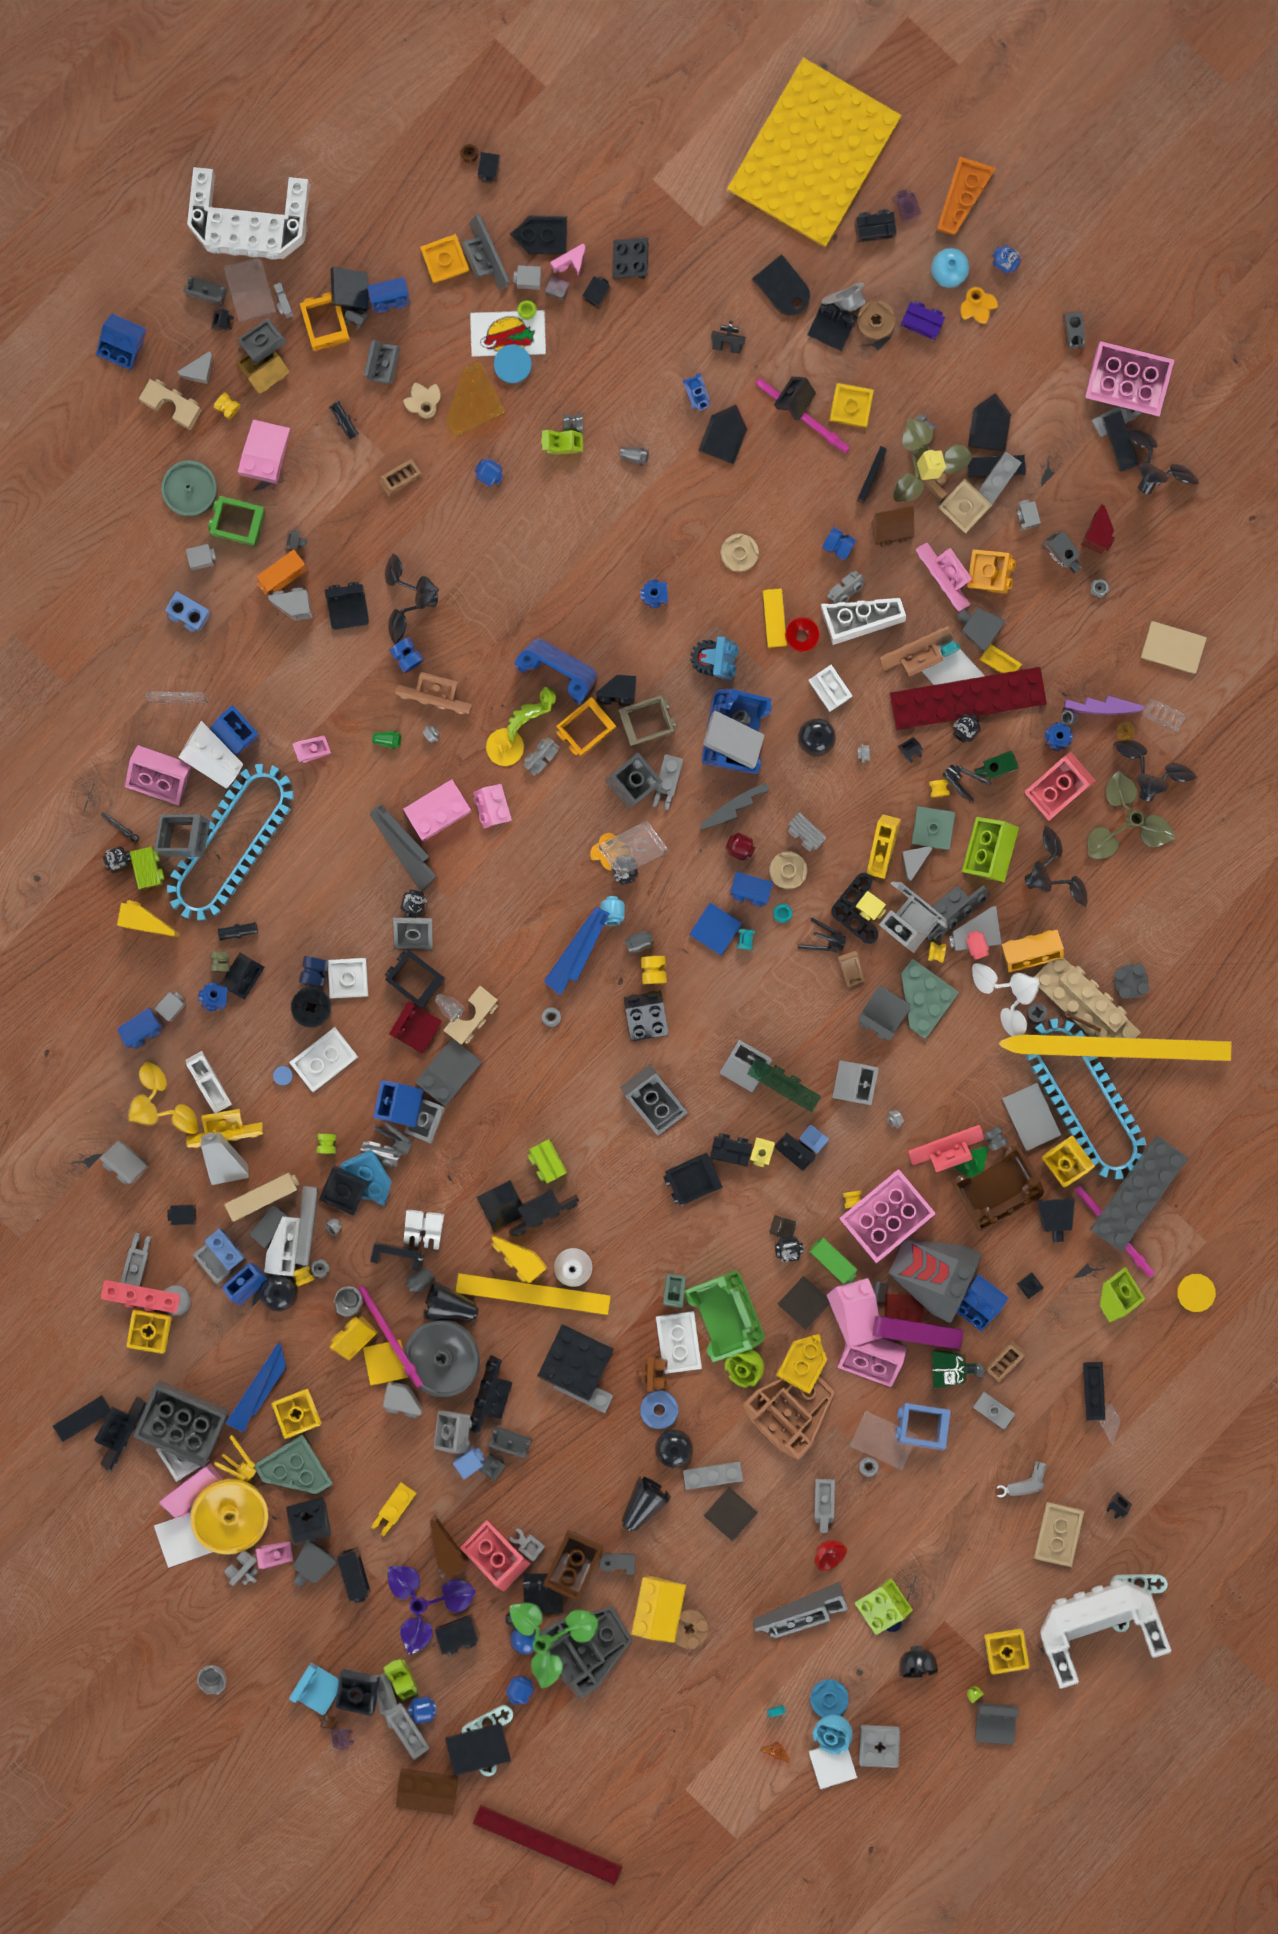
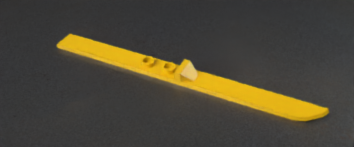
[999,1035,1231,1061]

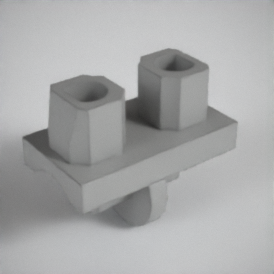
[224,1550,259,1586]

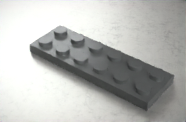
[1090,1135,1188,1252]

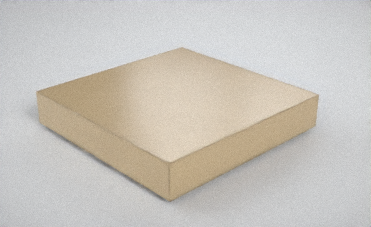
[938,479,992,534]

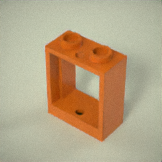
[257,549,308,596]

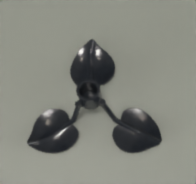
[1128,430,1199,494]
[385,553,439,644]
[1113,740,1197,801]
[1025,826,1088,907]

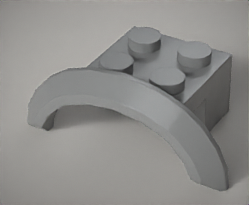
[879,882,948,953]

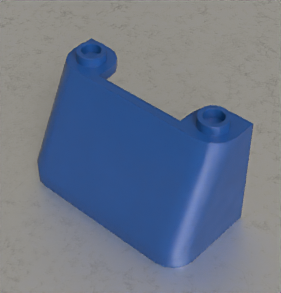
[514,639,597,706]
[702,689,772,774]

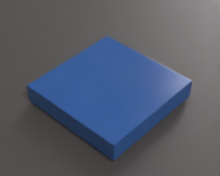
[689,903,742,955]

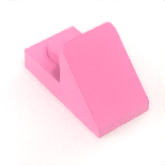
[550,243,586,276]
[292,735,331,763]
[256,1541,293,1569]

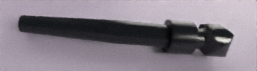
[101,812,140,842]

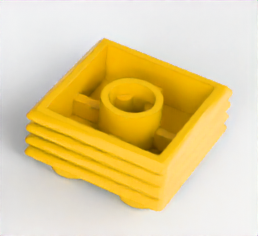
[1042,1136,1095,1188]
[126,1309,172,1354]
[272,1389,321,1439]
[984,1629,1029,1674]

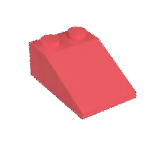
[1024,752,1096,821]
[460,1520,531,1592]

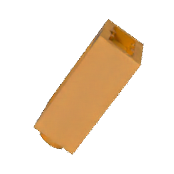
[300,292,350,351]
[556,697,616,757]

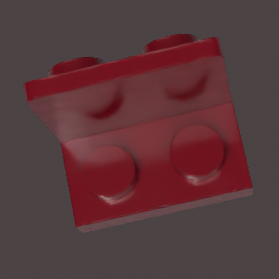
[389,1001,442,1053]

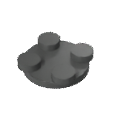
[1114,964,1149,998]

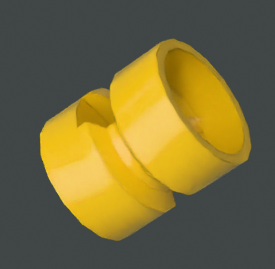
[641,956,667,984]

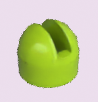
[967,1686,984,1703]

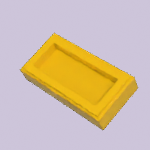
[980,644,1022,673]

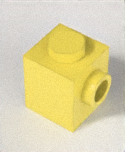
[917,450,946,480]
[855,891,886,921]
[750,1137,775,1167]

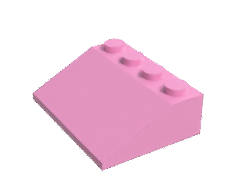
[1085,341,1174,416]
[839,1169,936,1263]

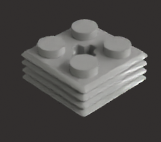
[787,813,826,852]
[434,1411,471,1454]
[859,1725,900,1768]

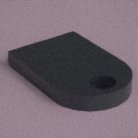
[752,254,810,316]

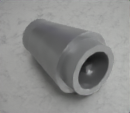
[620,447,649,466]

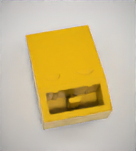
[492,1235,547,1283]
[330,1316,378,1360]

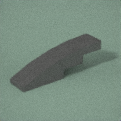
[700,783,769,831]

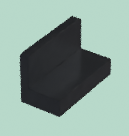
[774,377,816,420]
[220,952,265,1000]

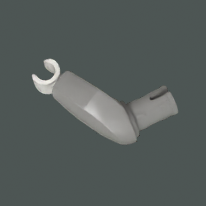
[996,1461,1047,1498]

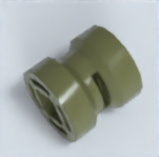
[210,952,230,972]

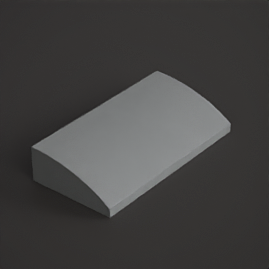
[295,1185,318,1265]

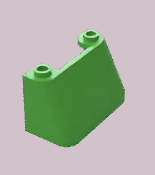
[684,1270,765,1362]

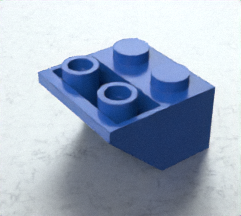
[367,277,411,313]
[96,313,147,370]
[209,705,260,757]
[729,872,773,908]
[117,1007,164,1049]
[373,1080,424,1127]
[957,1274,1009,1331]

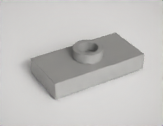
[193,1244,232,1284]
[972,1391,1015,1430]

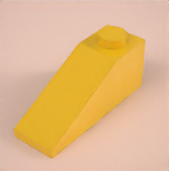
[867,814,901,879]

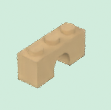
[139,379,202,430]
[444,986,499,1045]

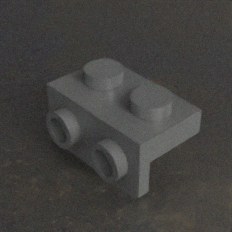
[364,340,401,385]

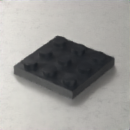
[537,1324,614,1402]

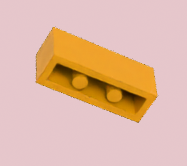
[1002,930,1064,973]

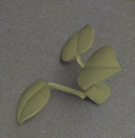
[893,418,972,502]
[1087,771,1175,859]

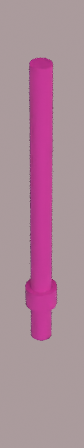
[756,378,850,453]
[1074,1185,1155,1278]
[358,1285,423,1388]

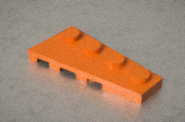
[937,157,996,236]

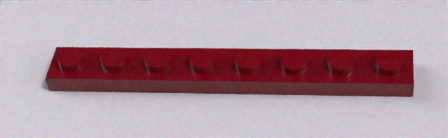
[473,1805,622,1885]

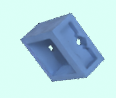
[895,1403,950,1450]

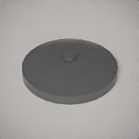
[405,1320,480,1397]

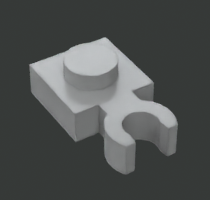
[274,283,293,319]
[509,1528,545,1561]

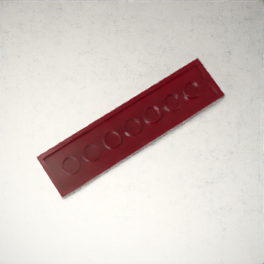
[889,667,1047,731]

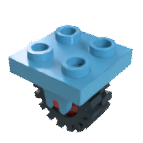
[690,637,738,681]

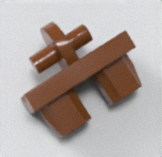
[636,1355,668,1392]

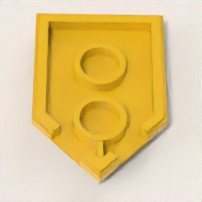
[776,1334,827,1394]

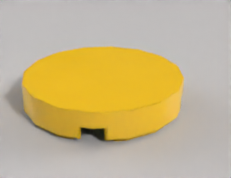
[1177,1274,1216,1312]

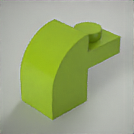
[541,430,583,454]
[383,1659,420,1701]

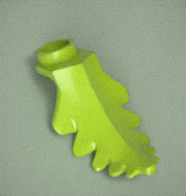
[507,687,556,742]

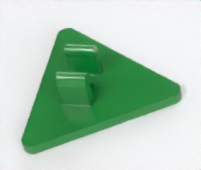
[953,1146,988,1178]

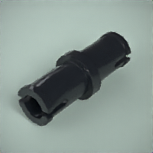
[329,401,359,440]
[218,922,258,941]

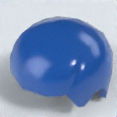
[510,1627,536,1654]

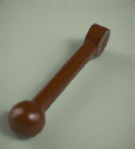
[1064,1011,1101,1032]

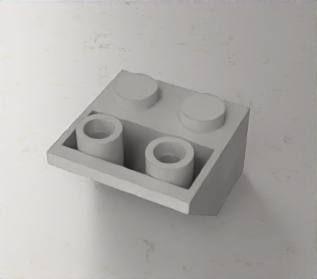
[268,588,313,621]
[719,1040,772,1092]
[832,1060,879,1105]
[100,1140,150,1184]
[383,1381,423,1418]

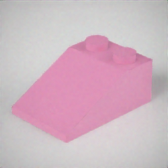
[238,420,290,484]
[827,1278,882,1348]

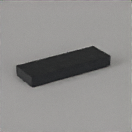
[1102,411,1139,472]
[857,446,887,504]
[968,455,1026,478]
[1083,1362,1106,1421]
[53,1395,111,1442]

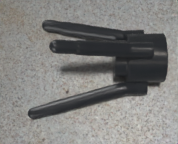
[942,764,992,803]
[797,918,846,953]

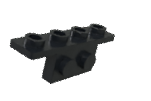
[509,1189,579,1237]
[469,1355,513,1433]
[94,1396,147,1471]

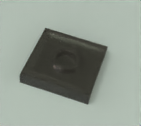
[777,1276,830,1330]
[704,1487,758,1542]

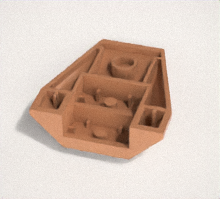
[743,1376,835,1460]

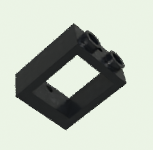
[385,950,446,1008]
[337,1547,371,1604]

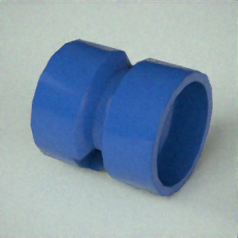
[822,526,857,561]
[389,637,424,673]

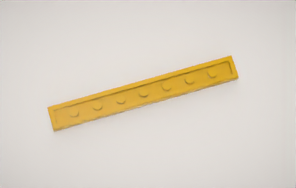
[456,1273,611,1315]

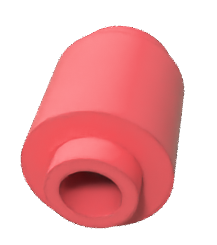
[965,930,989,960]

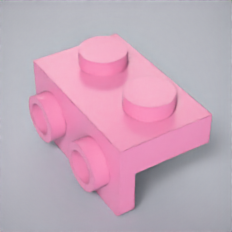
[473,784,512,828]

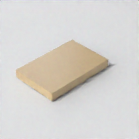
[1140,621,1207,674]
[1034,1502,1084,1567]

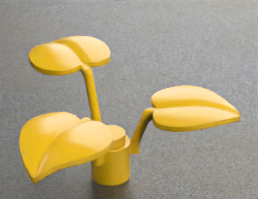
[129,1061,198,1134]

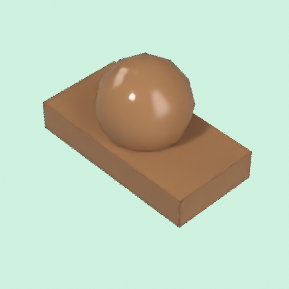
[918,470,947,502]
[838,951,865,988]

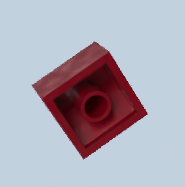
[1081,504,1115,554]

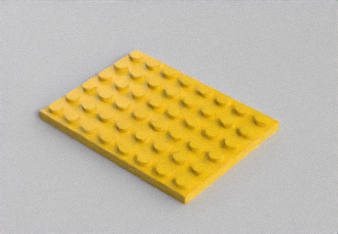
[727,57,901,247]

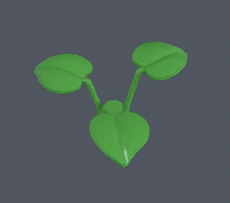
[510,1603,599,1688]

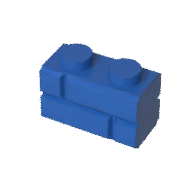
[222,1262,267,1305]

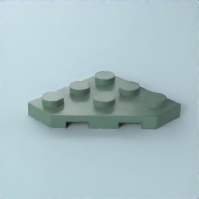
[901,958,959,1039]
[254,1434,333,1494]

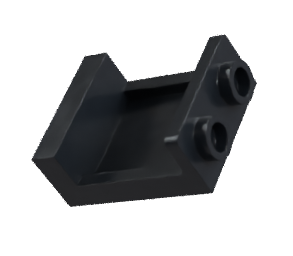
[663,1152,723,1206]
[370,1242,424,1271]

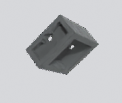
[154,814,210,857]

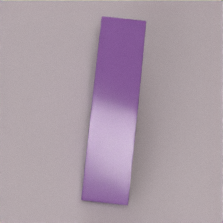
[1062,696,1145,715]

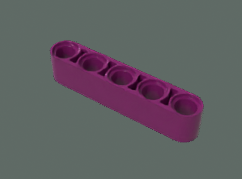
[872,1316,964,1349]

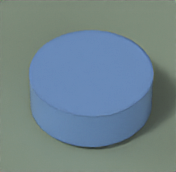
[273,1066,293,1085]

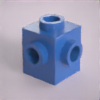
[640,580,668,608]
[1044,722,1073,751]
[198,983,228,1011]

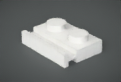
[808,665,853,712]

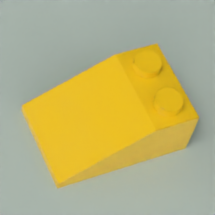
[117,900,180,937]

